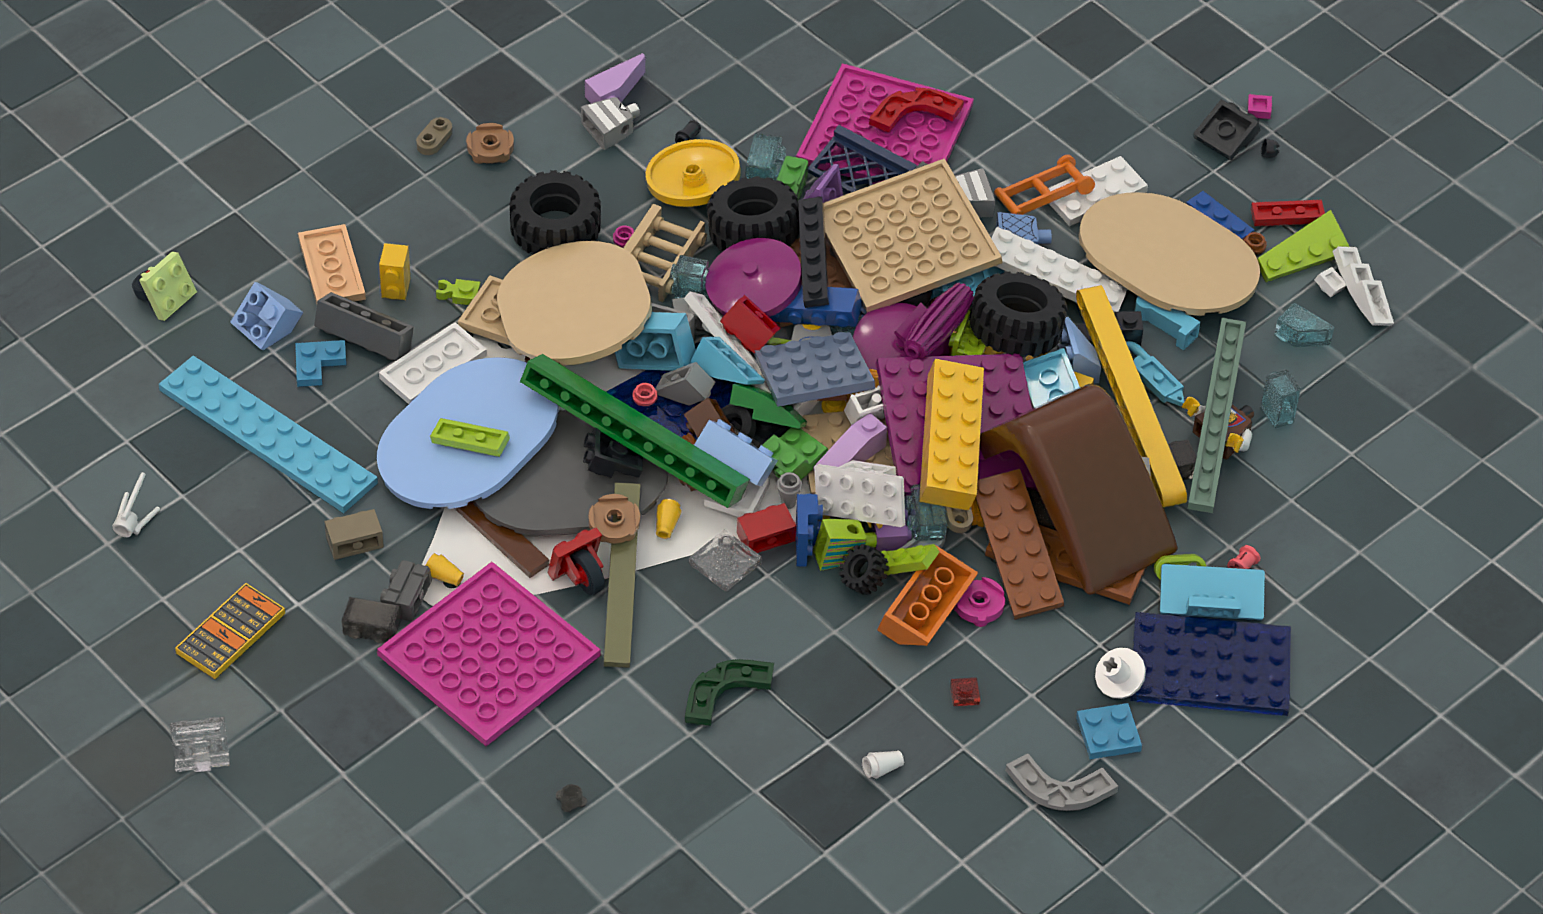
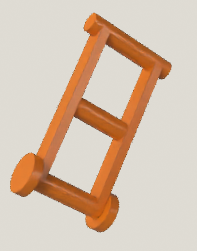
[994,155,1095,215]

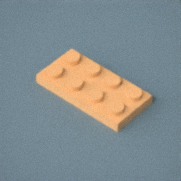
[298,224,366,304]

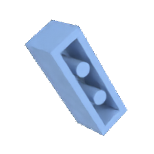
[694,419,778,486]

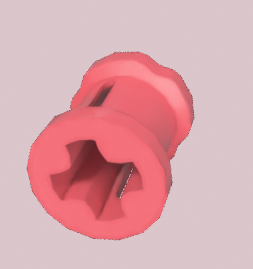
[1227,545,1261,569]

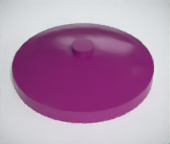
[705,238,802,317]
[852,303,950,370]

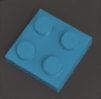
[1076,703,1142,760]

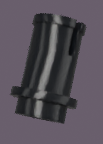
[675,120,701,143]

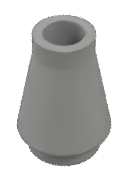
[777,472,802,509]

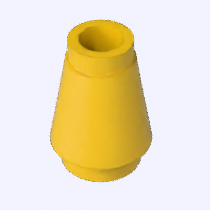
[656,499,682,539]
[425,553,464,587]

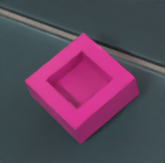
[1247,94,1272,119]

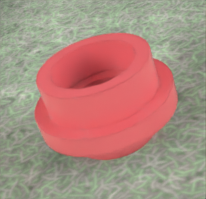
[632,383,657,406]

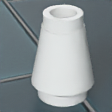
[862,751,904,779]

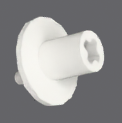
[1095,648,1146,699]

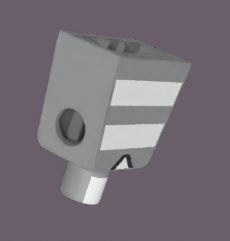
[581,97,640,150]
[955,168,995,217]

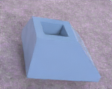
[230,282,303,350]
[1057,317,1101,384]

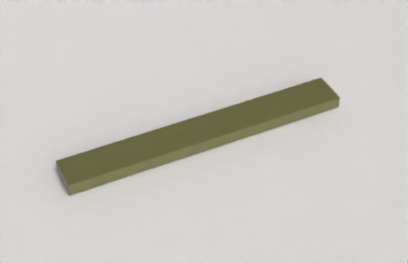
[604,483,640,668]

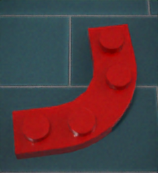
[869,88,964,133]

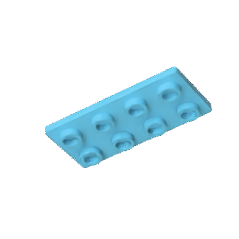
[1160,564,1265,620]

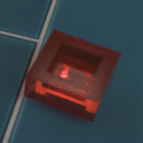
[950,677,980,706]

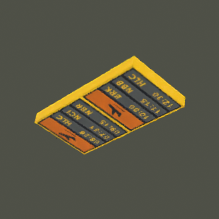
[175,583,285,679]

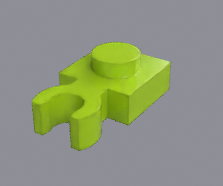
[436,279,480,305]

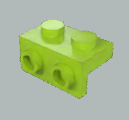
[949,310,987,356]

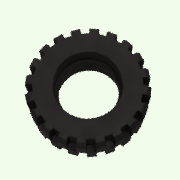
[509,170,601,255]
[707,176,800,252]
[969,272,1067,357]

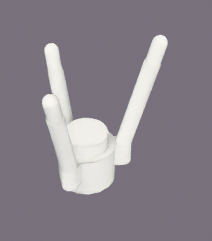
[112,472,160,538]

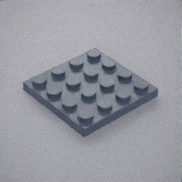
[754,332,875,407]

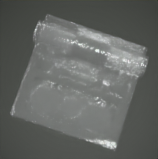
[170,717,230,772]

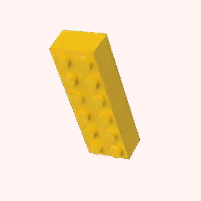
[919,359,984,510]

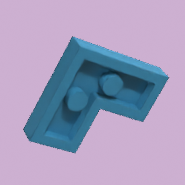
[295,340,346,387]

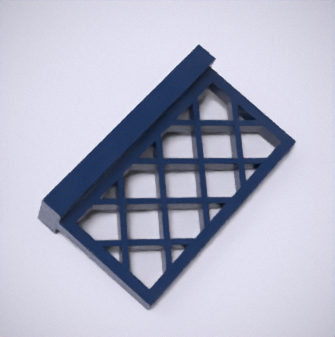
[807,125,917,194]

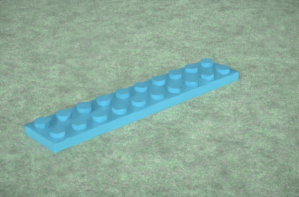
[159,356,378,513]

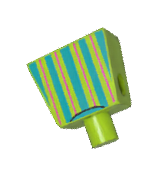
[813,519,877,570]

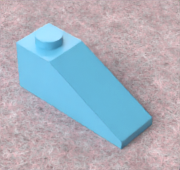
[690,337,765,385]

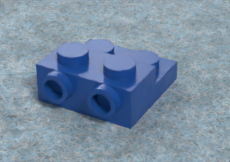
[796,493,823,566]

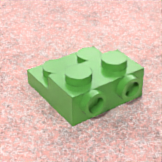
[762,427,828,480]

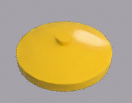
[646,139,741,207]

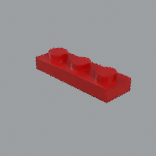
[1251,200,1325,226]

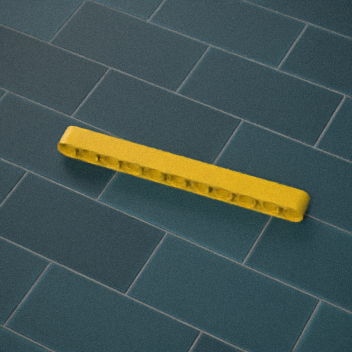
[1076,285,1187,508]

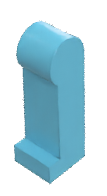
[1135,296,1200,350]

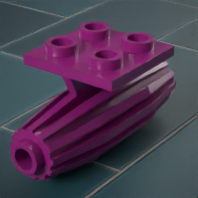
[894,283,974,359]

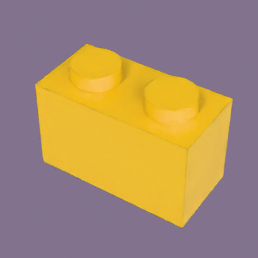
[379,243,411,300]

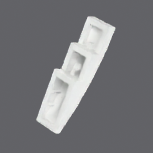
[1333,247,1394,326]

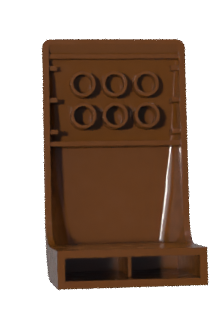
[979,384,1178,595]

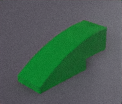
[730,383,807,429]

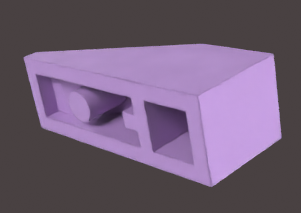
[585,53,645,103]
[813,413,887,471]

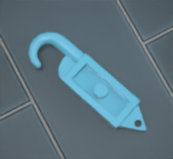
[1126,341,1184,406]

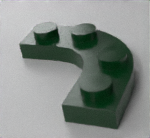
[685,659,774,726]

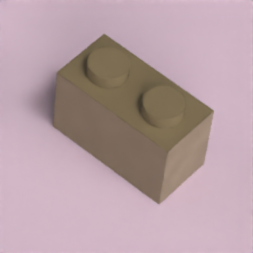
[324,509,384,560]

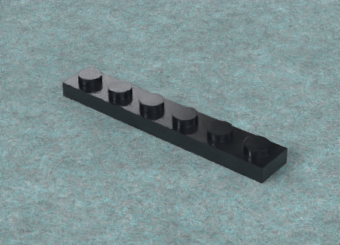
[798,196,829,308]

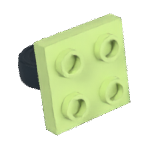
[132,252,197,321]

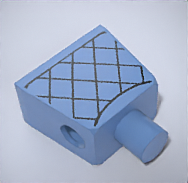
[996,212,1052,245]

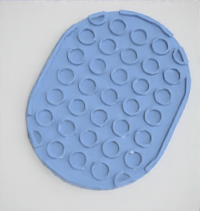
[377,357,559,509]

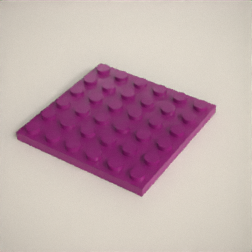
[876,354,1039,497]

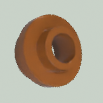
[1243,232,1267,254]

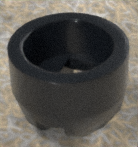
[1261,139,1280,158]

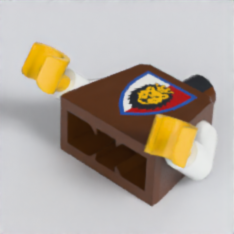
[1181,397,1254,460]

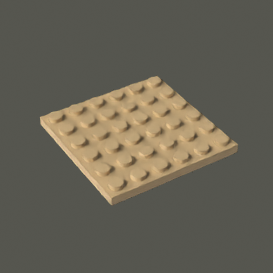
[824,158,1003,313]

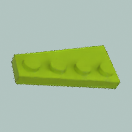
[1257,210,1350,282]

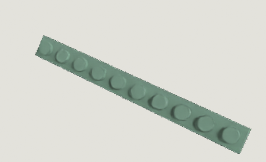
[1187,318,1246,513]

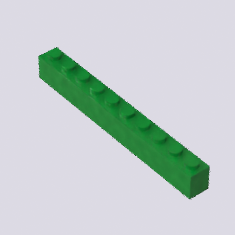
[520,354,750,508]

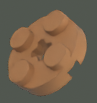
[467,123,514,164]
[589,494,640,543]

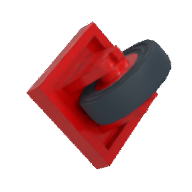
[547,527,605,595]

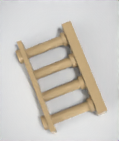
[624,204,707,302]

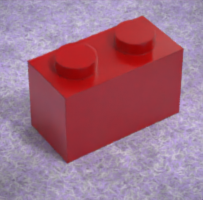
[720,295,781,354]
[736,503,796,556]

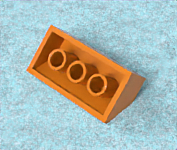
[877,545,978,646]

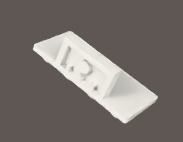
[814,460,905,527]

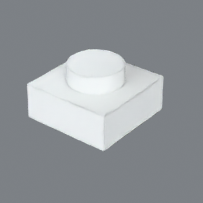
[1314,267,1346,297]

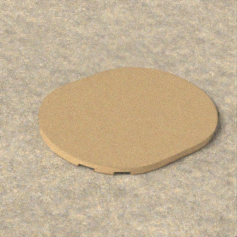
[1079,192,1260,316]
[497,241,652,366]

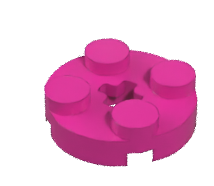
[954,577,1005,627]

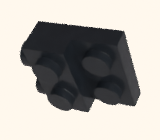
[1193,99,1260,161]
[583,427,643,478]

